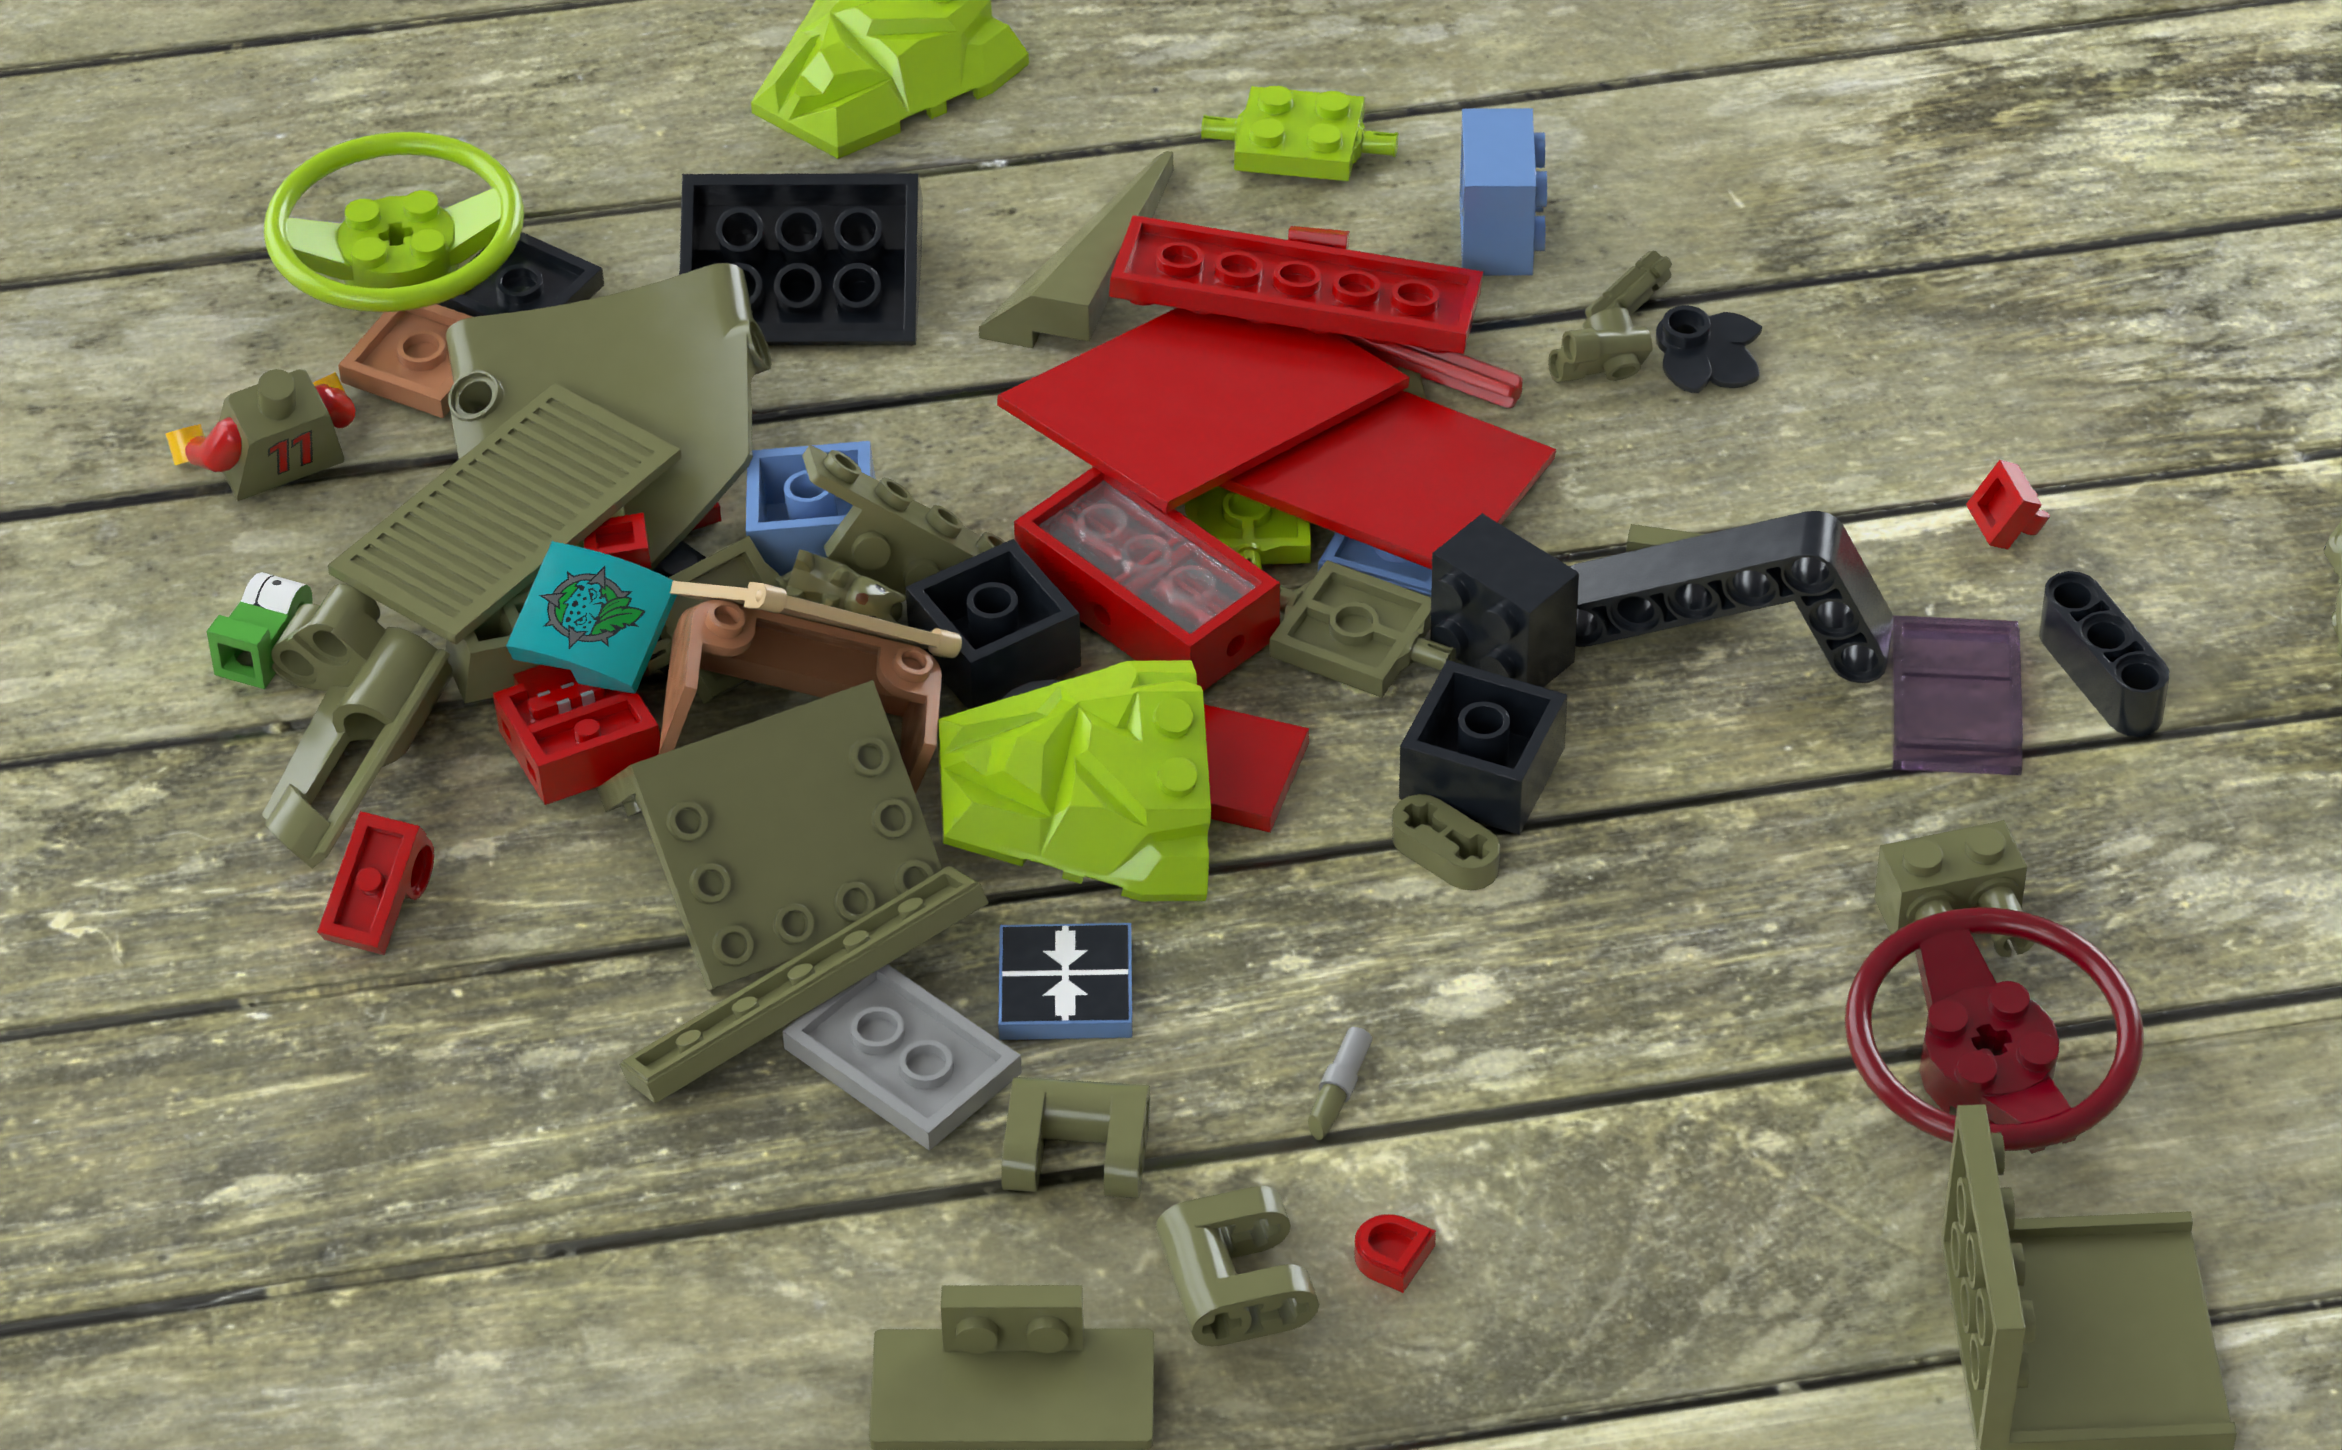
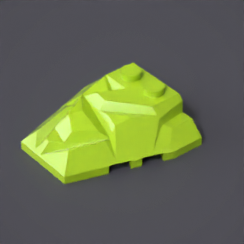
[751,0,1029,159]
[938,660,1211,902]

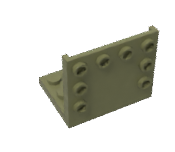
[597,680,942,991]
[1941,1104,2237,1450]

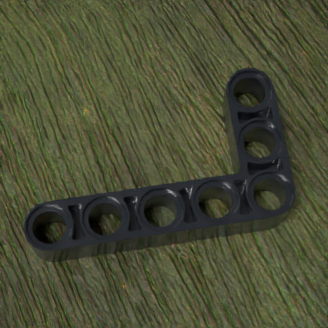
[1569,511,1894,683]

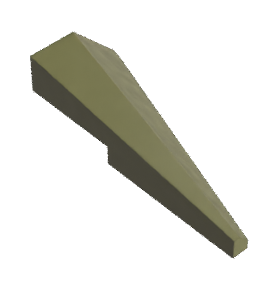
[979,151,1174,348]

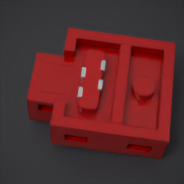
[493,665,661,805]

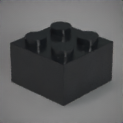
[1430,513,1579,688]
[905,539,1081,710]
[1399,660,1567,835]

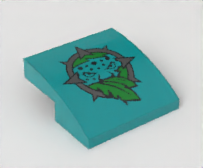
[506,541,677,694]

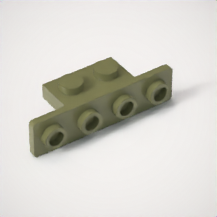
[802,445,1005,595]

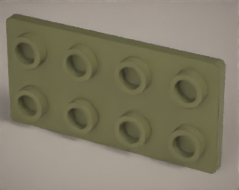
[869,1285,1154,1450]

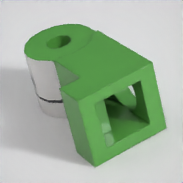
[206,572,313,689]

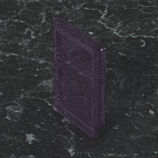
[1891,615,2023,775]

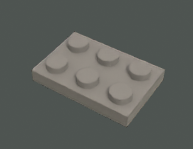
[782,964,1022,1151]

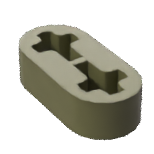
[1392,794,1500,890]

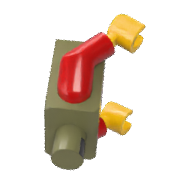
[166,369,356,501]

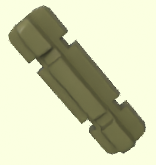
[1585,251,1672,321]

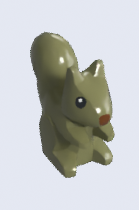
[786,549,906,623]

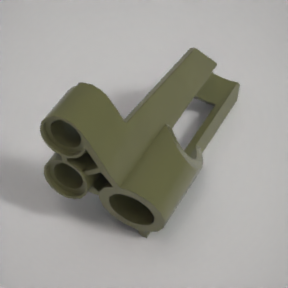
[262,584,453,869]

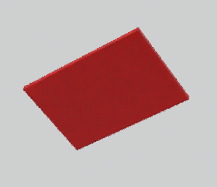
[997,308,1410,513]
[1219,390,1556,570]

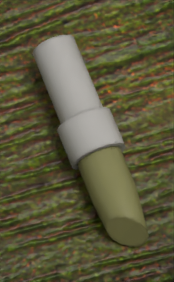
[1308,1027,1372,1140]

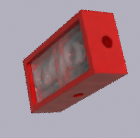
[1014,467,1280,691]

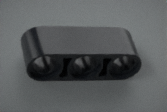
[2039,571,2169,737]

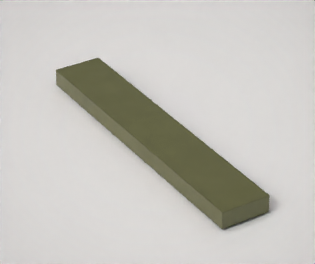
[619,866,988,1104]

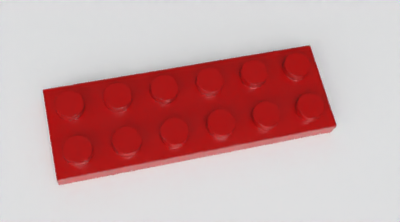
[1109,215,1483,354]

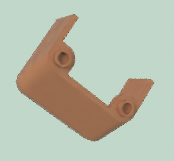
[659,600,942,795]

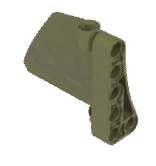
[446,263,771,593]

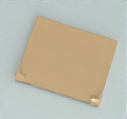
[670,581,962,658]

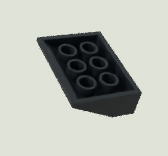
[679,173,923,346]

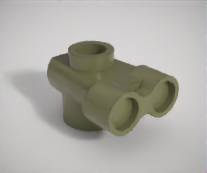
[1548,308,1653,382]

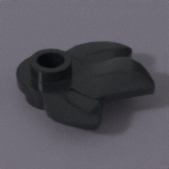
[1655,305,1762,393]

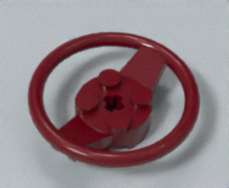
[1845,907,2144,1154]

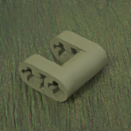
[1001,1077,1150,1198]
[1156,1186,1320,1347]

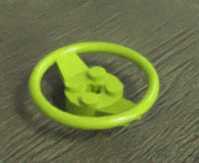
[264,132,524,312]

